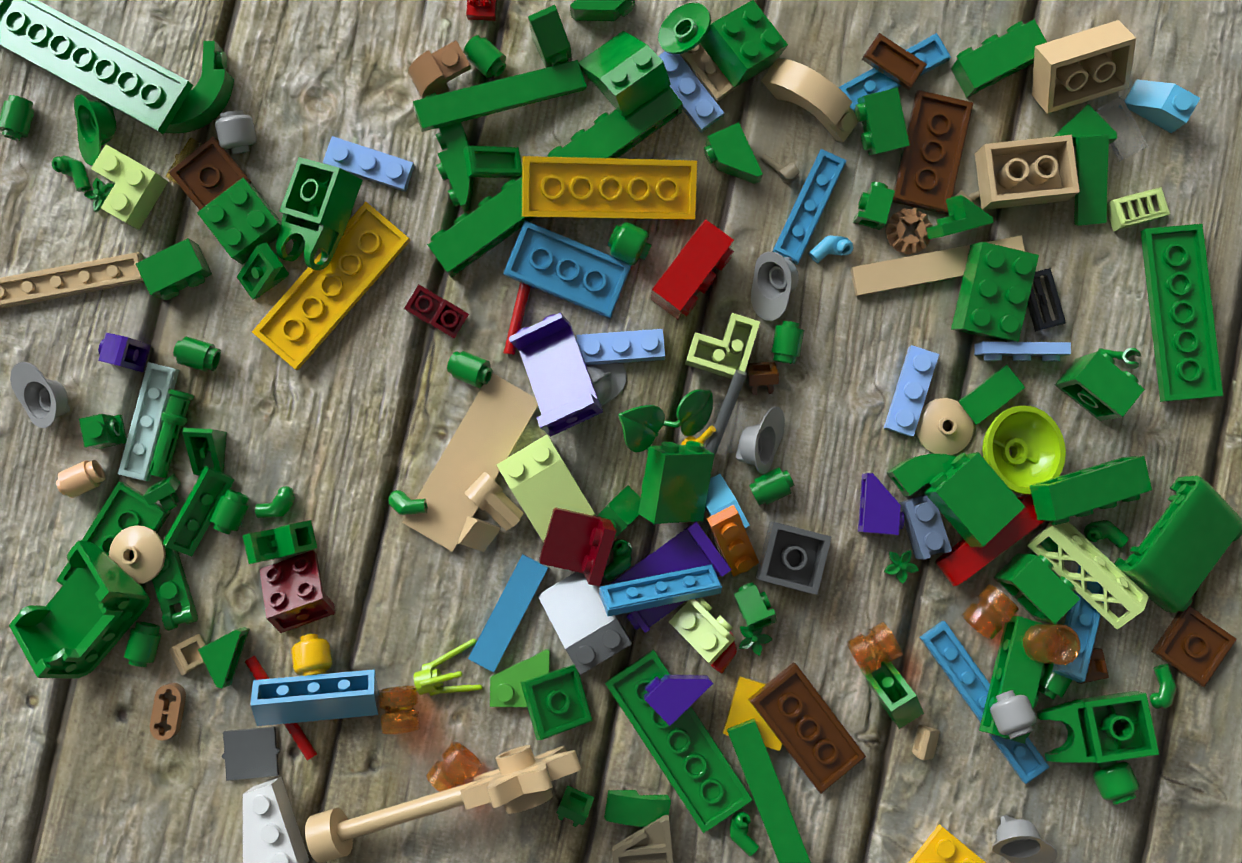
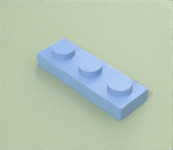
[659,51,724,133]
[323,136,415,192]
[576,329,665,365]
[974,341,1071,362]
[884,345,939,437]

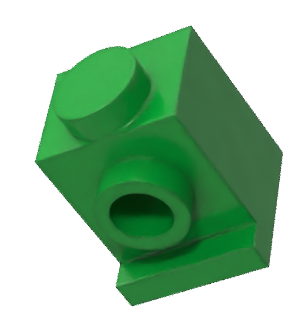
[853,182,895,230]
[79,414,127,449]
[734,583,777,633]

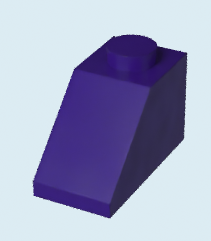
[98,333,151,372]
[858,473,904,535]
[644,674,713,726]

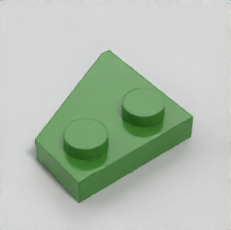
[490,649,550,707]

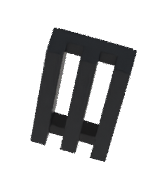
[1028,268,1066,332]

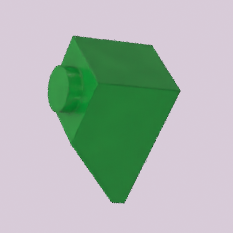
[570,0,635,21]
[528,4,572,68]
[703,122,763,184]
[860,654,924,729]

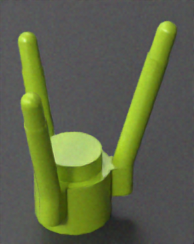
[414,639,483,696]

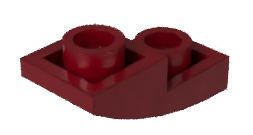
[404,284,469,339]

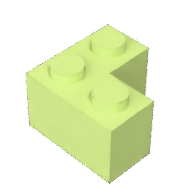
[91,144,168,230]
[685,313,760,379]

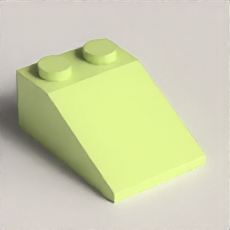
[497,435,596,542]

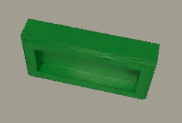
[463,146,522,178]

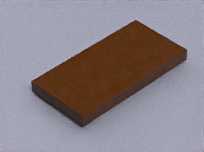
[892,90,974,215]
[748,662,866,794]

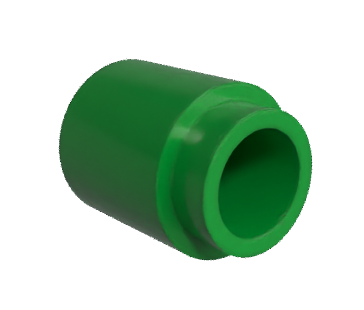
[463,35,506,78]
[0,95,35,141]
[771,321,805,364]
[173,336,221,372]
[447,351,493,388]
[749,467,795,506]
[210,489,249,534]
[124,621,162,667]
[1037,653,1072,700]

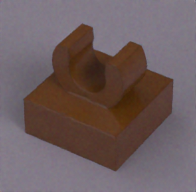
[746,362,779,395]
[1076,648,1109,684]

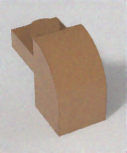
[408,40,472,99]

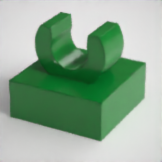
[143,474,180,512]
[556,785,594,827]

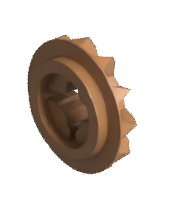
[886,208,933,254]

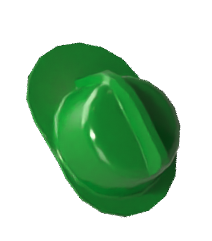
[74,94,116,165]

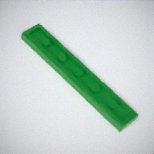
[413,60,587,132]
[727,718,811,863]

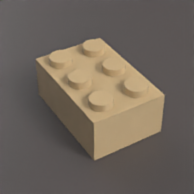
[1031,20,1136,114]
[975,135,1079,210]

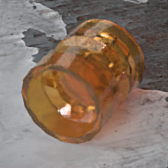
[961,584,1019,641]
[847,622,903,675]
[1023,624,1080,665]
[378,685,420,734]
[426,741,482,792]

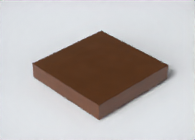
[168,136,252,210]
[1151,606,1237,687]

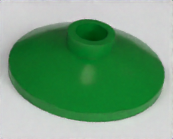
[658,3,711,55]

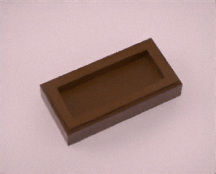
[862,33,927,91]

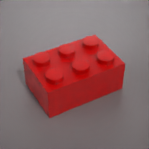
[651,219,734,320]

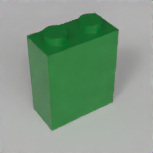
[638,441,715,524]
[925,452,1025,547]

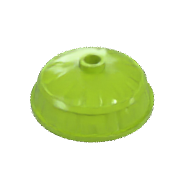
[982,405,1066,494]

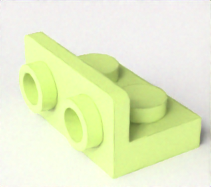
[669,597,736,664]

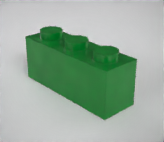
[951,19,1047,98]

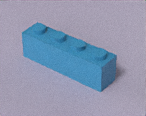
[250,669,379,726]

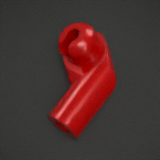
[710,631,737,674]

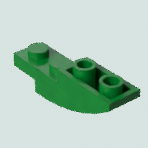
[425,92,474,213]

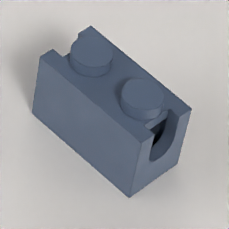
[898,494,952,560]

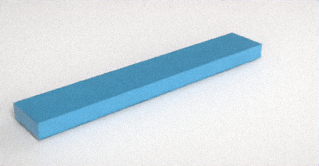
[919,620,1049,784]

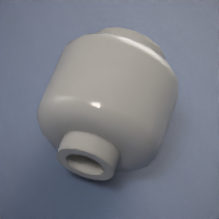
[215,110,257,154]
[990,690,1037,739]

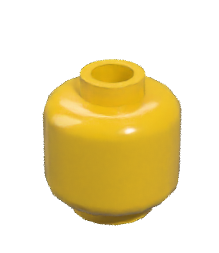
[291,634,332,676]

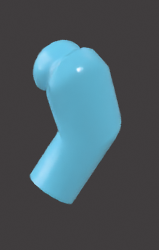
[808,235,854,263]

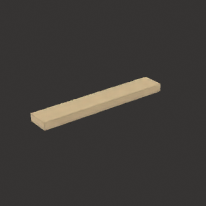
[850,235,1025,297]
[0,252,144,309]

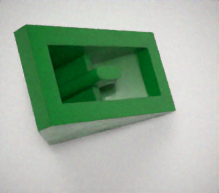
[1053,104,1117,146]
[182,428,227,475]
[198,627,250,689]

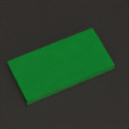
[56,482,171,585]

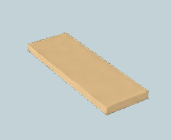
[402,373,539,552]

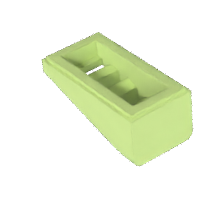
[1107,187,1170,232]

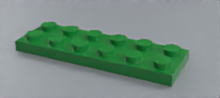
[1140,224,1223,402]
[605,649,752,834]

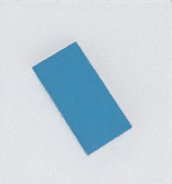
[503,221,632,319]

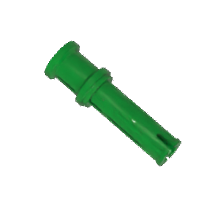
[148,388,195,478]

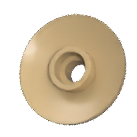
[916,398,974,455]
[109,526,166,584]

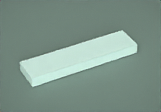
[118,362,179,481]

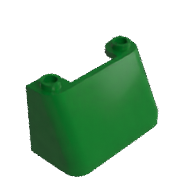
[1114,476,1242,613]
[9,540,150,679]

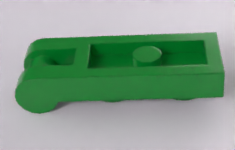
[152,547,198,631]

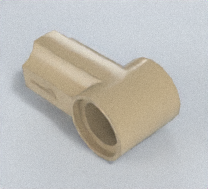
[465,472,524,531]

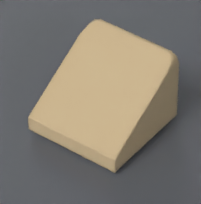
[458,516,500,552]
[169,634,205,676]
[912,725,940,760]

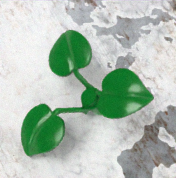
[618,389,713,487]

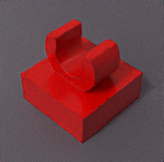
[466,0,497,21]

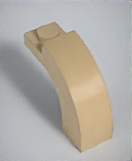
[761,58,859,142]

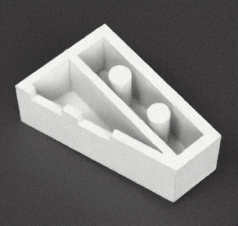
[243,777,309,863]

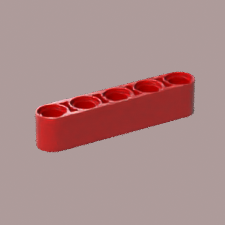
[935,494,1045,586]

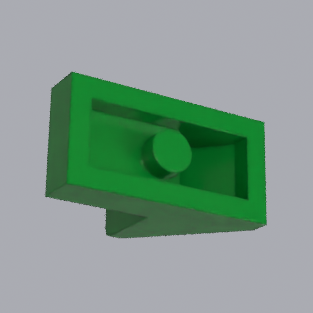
[926,195,994,239]
[237,242,289,300]
[596,485,641,539]

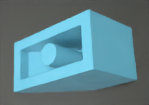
[1122,79,1200,133]
[705,474,750,528]

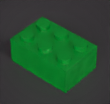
[951,242,1039,342]

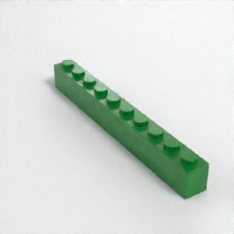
[427,86,683,278]

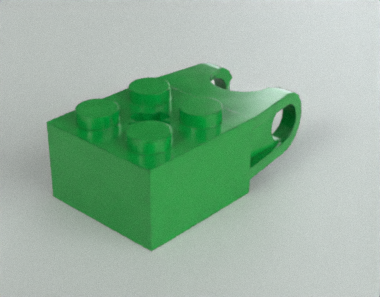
[276,157,363,271]
[1036,691,1159,763]

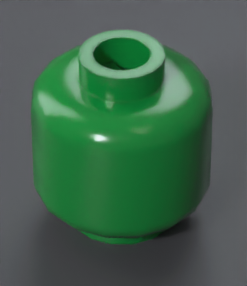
[607,222,652,265]
[1093,761,1140,805]

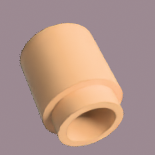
[56,460,105,498]

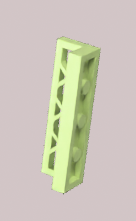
[1027,521,1149,630]

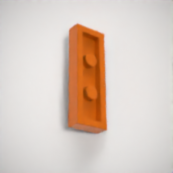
[707,505,759,577]

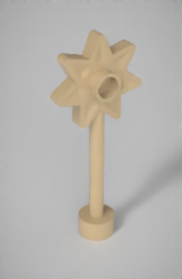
[305,745,581,863]

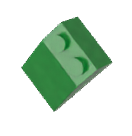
[579,31,671,117]

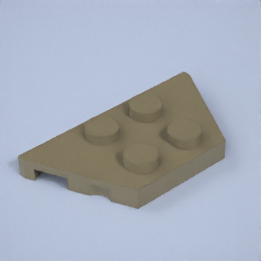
[612,815,673,863]

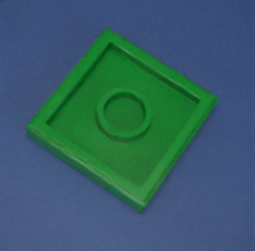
[520,664,593,741]

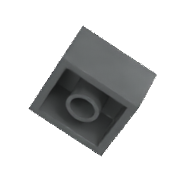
[756,521,832,595]

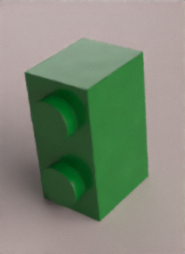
[855,87,910,155]
[136,238,212,300]

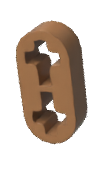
[150,683,186,741]

